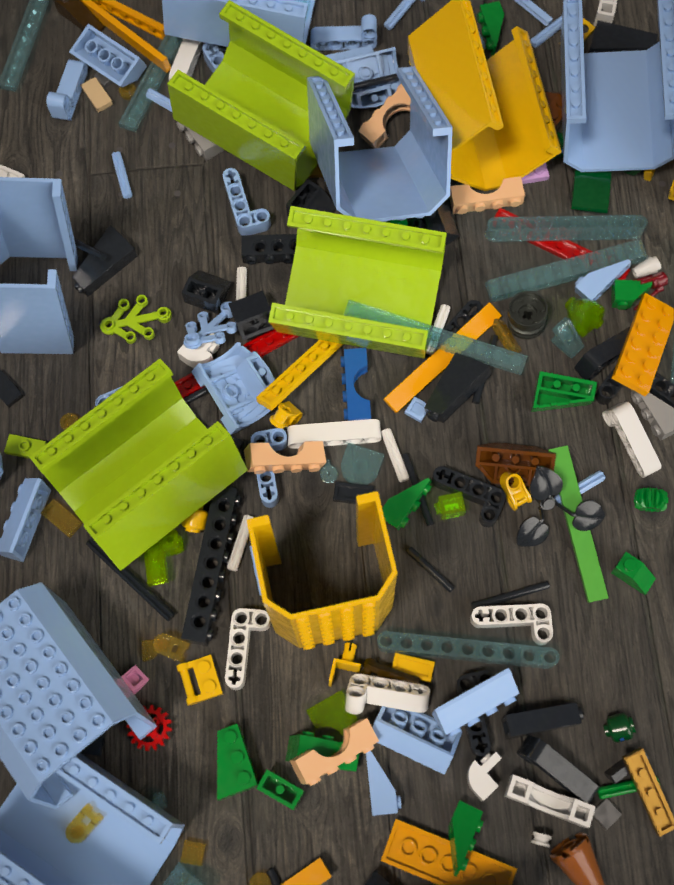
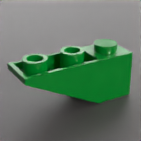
[477,1,504,56]
[382,478,432,530]
[448,800,484,877]

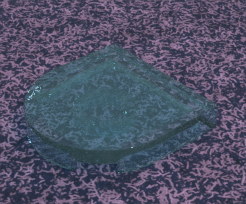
[341,443,385,485]

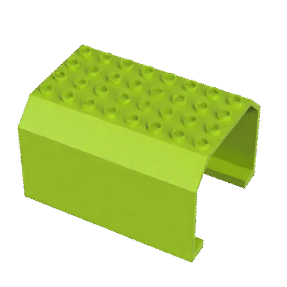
[167,0,355,191]
[268,206,447,359]
[30,359,248,571]

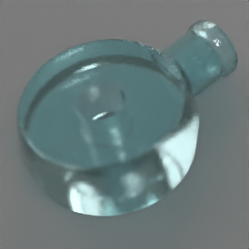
[320,459,338,483]

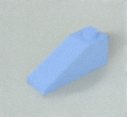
[575,259,631,306]
[366,751,401,816]

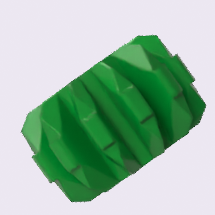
[634,487,669,512]

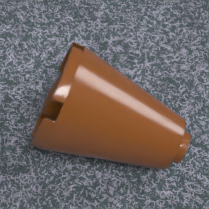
[550,832,605,885]

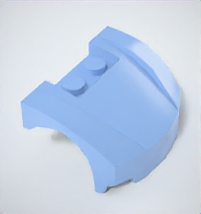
[335,47,401,109]
[191,342,275,435]

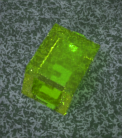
[435,492,466,520]

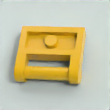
[176,655,223,706]

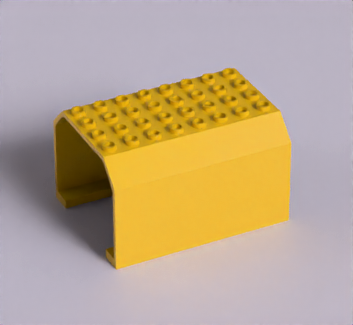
[408,0,562,191]
[247,491,397,650]

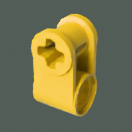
[269,401,303,429]
[500,472,532,511]

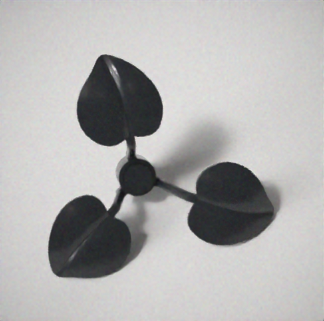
[516,466,605,547]

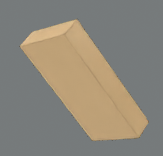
[81,77,113,113]

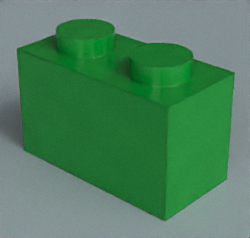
[256,770,305,811]

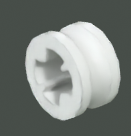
[531,832,552,848]

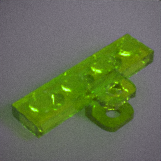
[144,530,184,587]

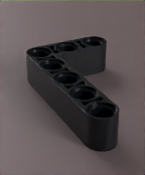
[595,366,674,408]

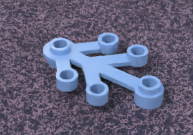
[184,302,237,349]

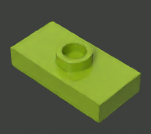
[4,434,47,459]

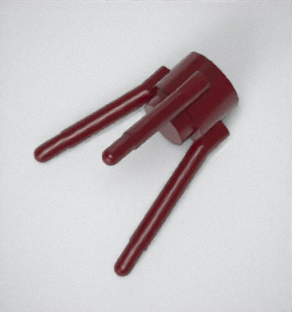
[634,271,668,311]

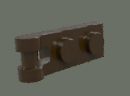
[360,658,420,684]

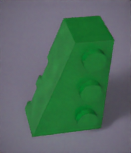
[531,371,597,412]
[217,724,259,801]
[285,731,359,772]

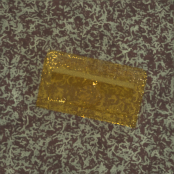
[492,318,522,357]

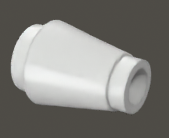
[632,256,661,279]

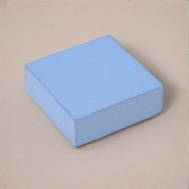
[405,396,426,423]

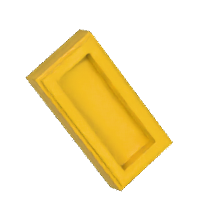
[392,653,435,683]

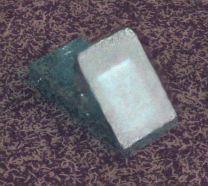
[551,317,584,358]

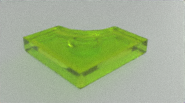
[306,690,358,737]

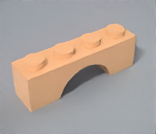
[359,83,410,148]
[449,177,525,214]
[244,441,326,474]
[290,718,379,786]

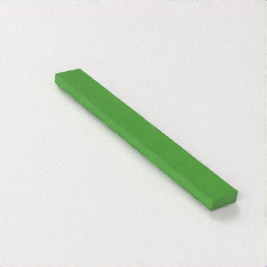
[548,445,608,603]

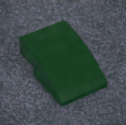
[571,168,611,213]

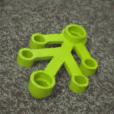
[100,295,172,344]

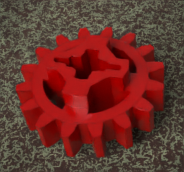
[127,705,173,752]

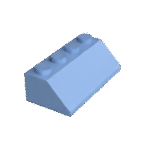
[69,24,147,88]
[0,478,51,562]
[432,668,519,737]
[372,706,463,775]

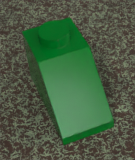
[611,279,652,310]
[611,552,656,595]

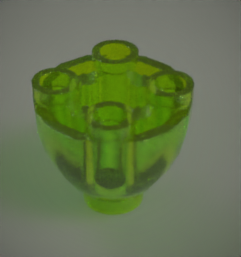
[565,297,604,337]

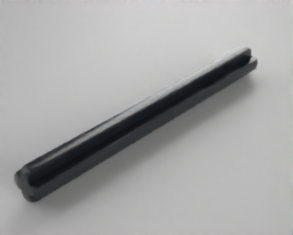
[86,537,175,621]

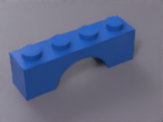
[340,348,371,421]

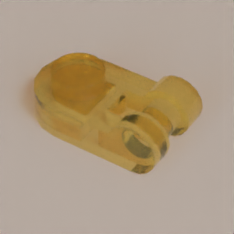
[152,634,190,663]
[65,803,104,843]

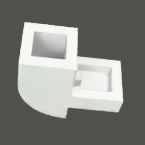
[177,333,220,368]
[467,752,502,802]

